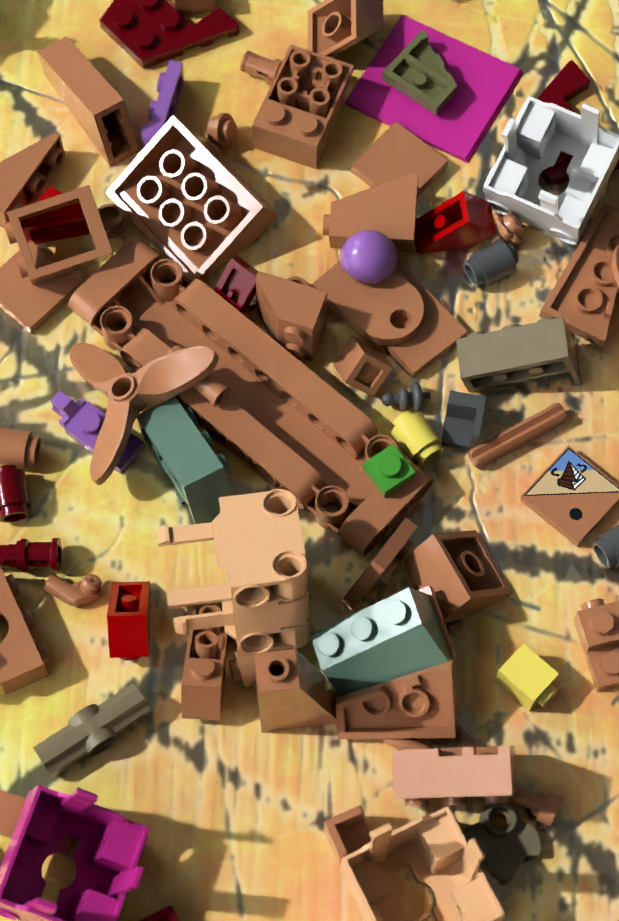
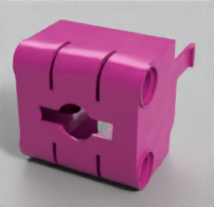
[0,785,150,921]

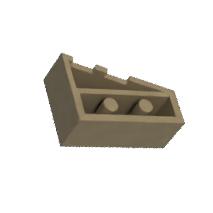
[456,317,582,392]

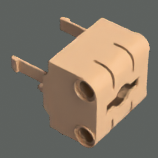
[157,489,311,655]
[339,806,505,921]

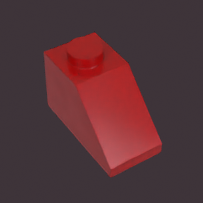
[415,191,496,254]
[107,581,150,661]

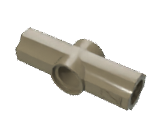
[33,683,152,778]

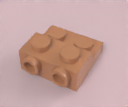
[574,596,619,692]

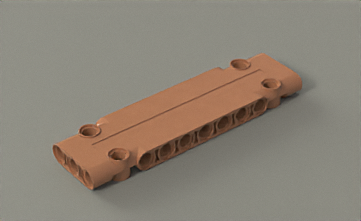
[68,237,434,556]

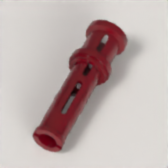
[0,538,62,572]

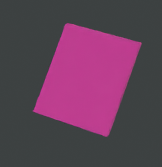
[345,15,524,164]

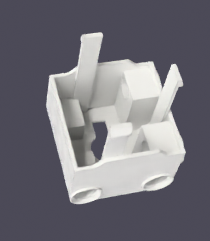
[483,96,619,245]

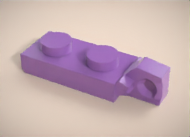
[50,391,145,474]

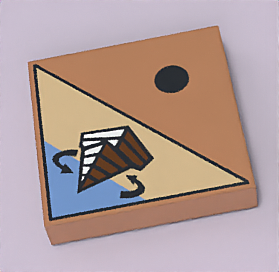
[520,445,619,547]

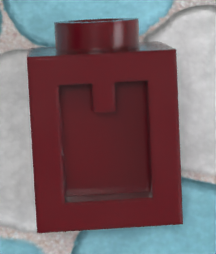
[214,256,258,313]

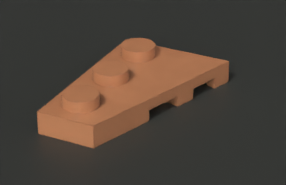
[335,660,456,739]

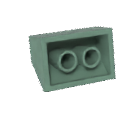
[310,587,454,696]

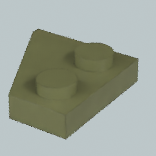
[382,30,457,115]

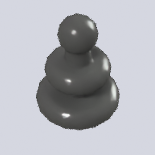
[381,382,431,412]

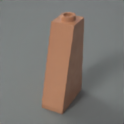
[37,36,139,166]
[254,649,337,733]

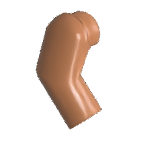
[44,574,102,606]

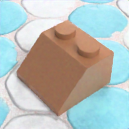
[256,271,327,362]
[403,530,513,623]

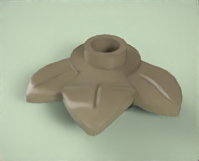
[464,803,541,882]

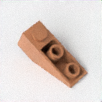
[0,132,65,229]
[181,604,229,721]

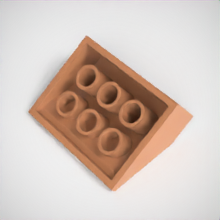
[105,115,279,281]

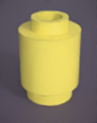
[391,410,443,467]

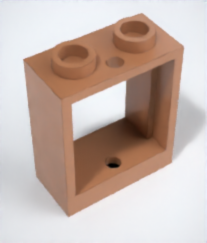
[3,185,113,285]

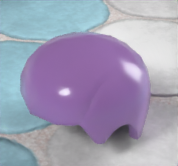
[340,230,398,284]

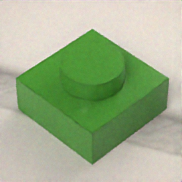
[362,444,416,497]

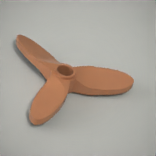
[70,343,219,485]

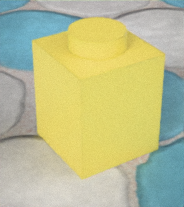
[495,643,559,712]

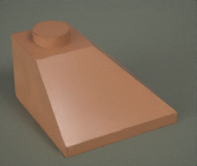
[308,0,384,58]

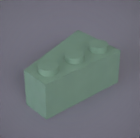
[137,396,233,524]

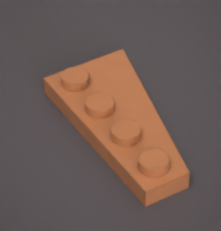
[539,202,619,348]

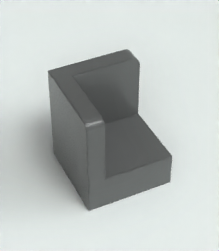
[441,390,486,450]

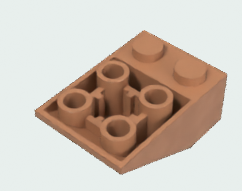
[252,44,354,169]

